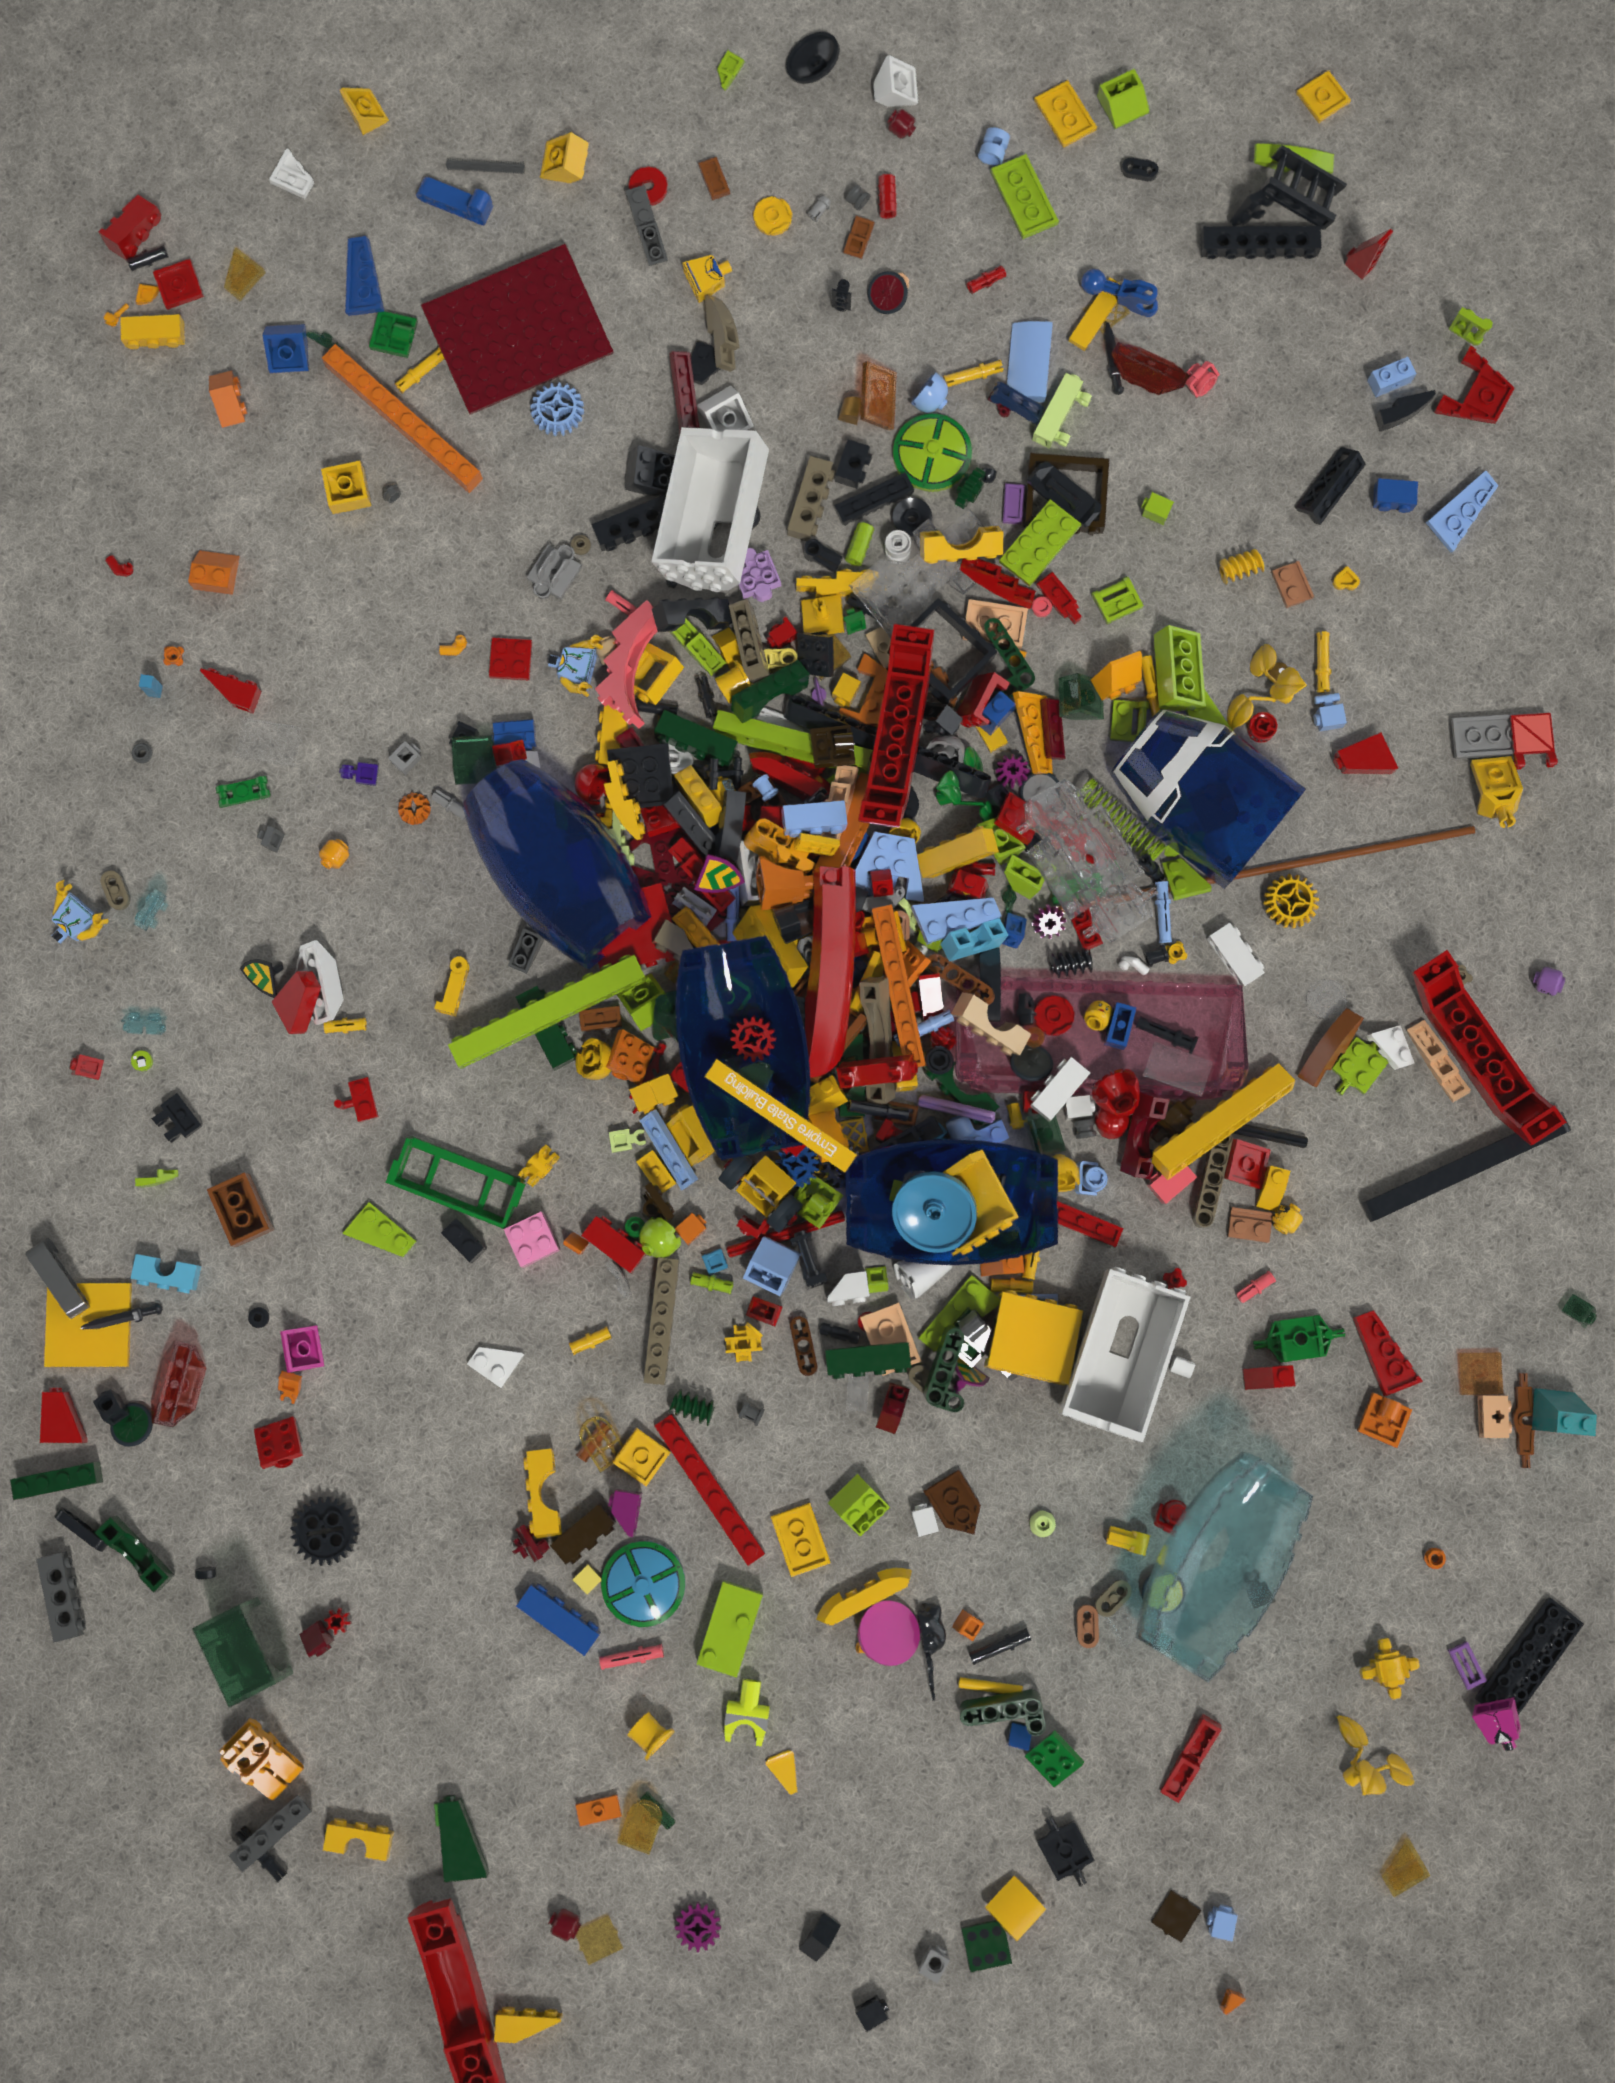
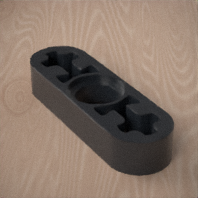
[54,1507,107,1552]

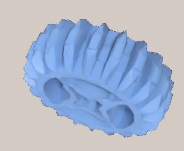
[531,382,584,437]

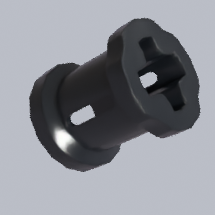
[1143,944,1169,968]

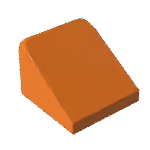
[563,1232,589,1255]
[952,1609,984,1641]
[1220,1988,1246,2015]

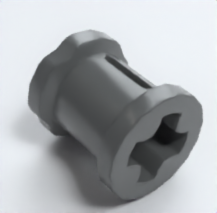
[739,1401,765,1426]

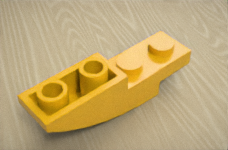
[796,569,877,598]
[604,760,645,840]

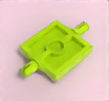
[1331,1037,1388,1095]

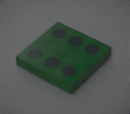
[961,1920,1012,1973]

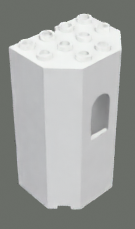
[651,428,769,592]
[1058,1267,1190,1442]

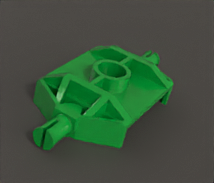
[1253,1315,1345,1363]

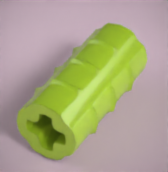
[845,522,875,566]

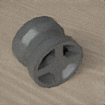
[846,185,870,211]
[1074,1119,1097,1139]

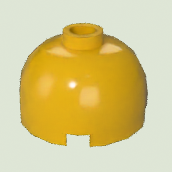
[575,1038,612,1080]
[1039,1154,1080,1192]

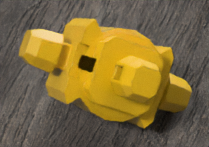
[1359,1637,1420,1699]

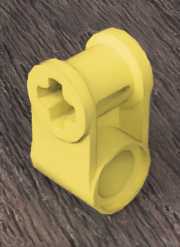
[764,648,798,673]

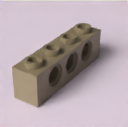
[787,456,836,541]
[729,599,770,683]

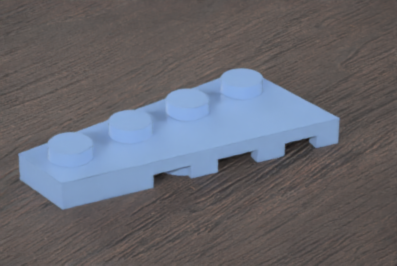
[1426,471,1499,553]
[911,898,1001,944]

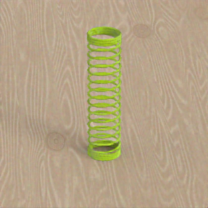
[1076,778,1167,861]

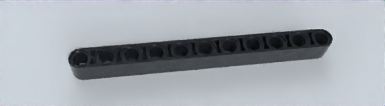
[783,695,991,798]
[1362,1112,1571,1222]

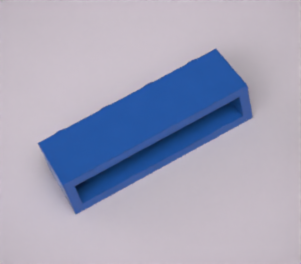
[516,1583,601,1656]

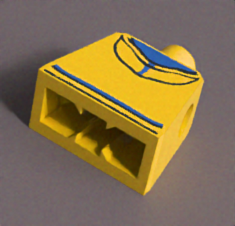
[682,255,732,303]

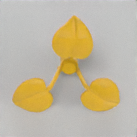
[1227,644,1307,730]
[1336,1715,1415,1795]

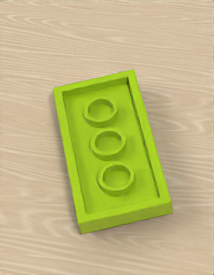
[990,154,1059,239]
[999,499,1081,587]

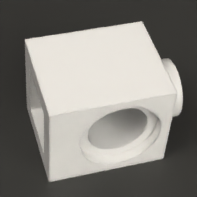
[1064,1095,1095,1120]
[911,1503,939,1537]

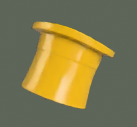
[714,660,753,704]
[627,1712,675,1761]

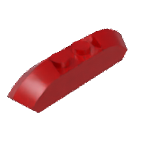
[748,752,831,802]

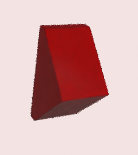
[746,1296,783,1327]

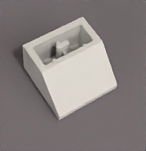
[827,1271,869,1306]

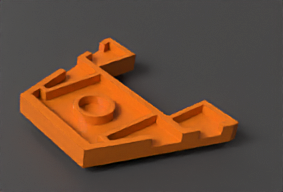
[838,654,888,727]

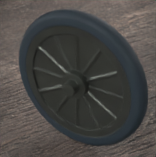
[1010,1045,1054,1081]

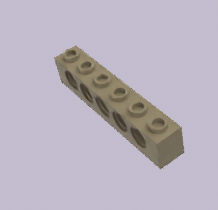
[643,1257,680,1385]

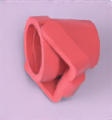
[1185,361,1220,398]

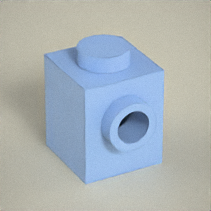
[1207,1904,1238,1942]

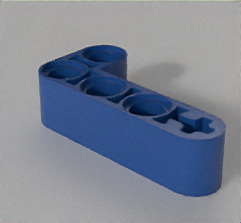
[416,177,493,226]

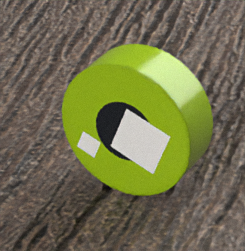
[131,1050,153,1072]

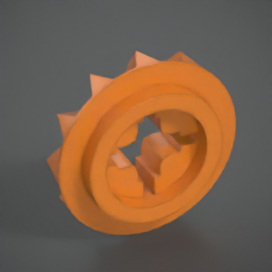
[398,792,431,825]

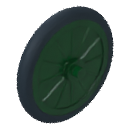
[110,1403,153,1447]

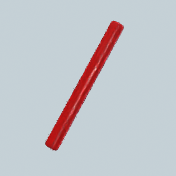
[726,1211,845,1258]

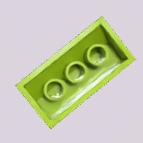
[1154,625,1206,712]

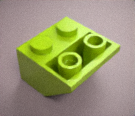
[1097,69,1150,129]
[828,1473,890,1537]

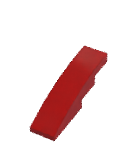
[959,558,1036,609]
[668,835,736,912]

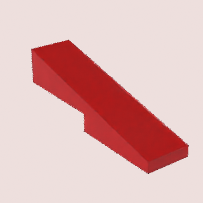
[1160,1714,1222,1803]

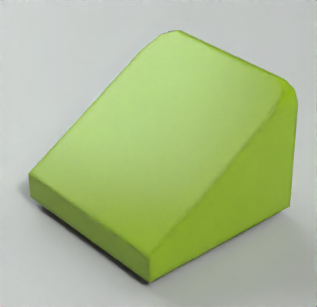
[865,1266,889,1293]

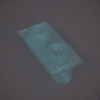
[121,1012,167,1035]

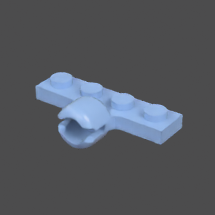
[926,1116,1009,1172]

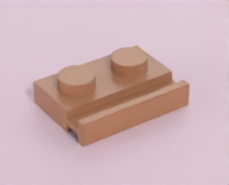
[1271,561,1314,609]
[1227,1207,1273,1243]

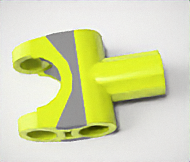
[725,1679,770,1747]

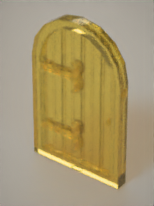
[618,1800,662,1855]

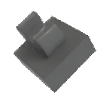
[257,826,285,853]

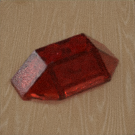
[1111,342,1190,395]
[151,1340,206,1427]

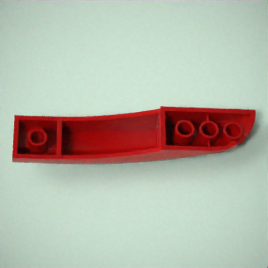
[805,866,856,1078]
[407,1898,506,2083]

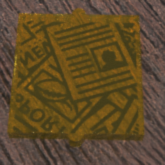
[576,1915,623,1965]

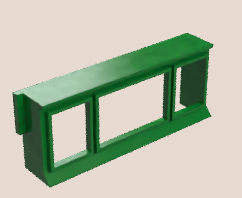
[385,1136,526,1229]

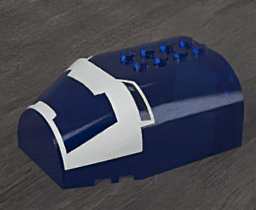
[1110,709,1306,889]

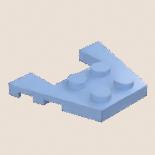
[855,832,924,902]

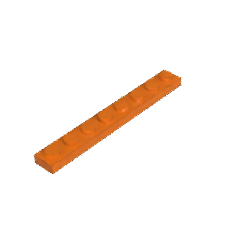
[872,904,926,1068]

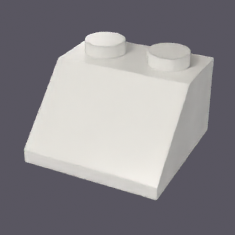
[697,385,754,432]

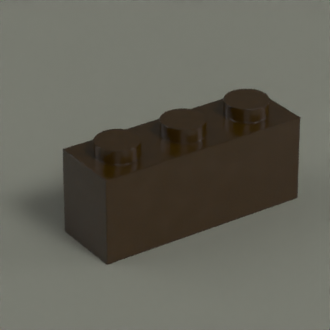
[550,1503,616,1565]

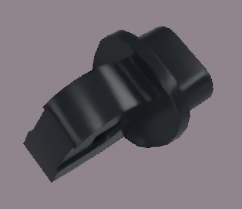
[1016,993,1037,1026]

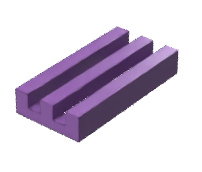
[1447,1641,1487,1690]

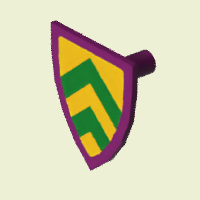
[694,854,745,893]
[953,1357,990,1391]

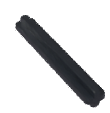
[1234,1124,1308,1148]

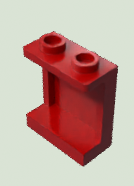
[957,672,1010,728]

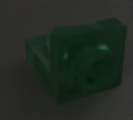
[1561,1294,1597,1329]

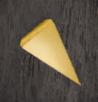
[766,1750,797,1795]

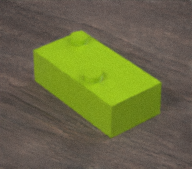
[696,1580,763,1678]

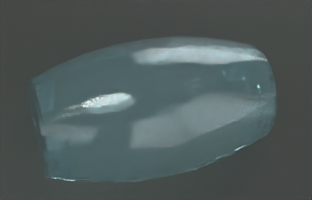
[1135,1451,1313,1682]

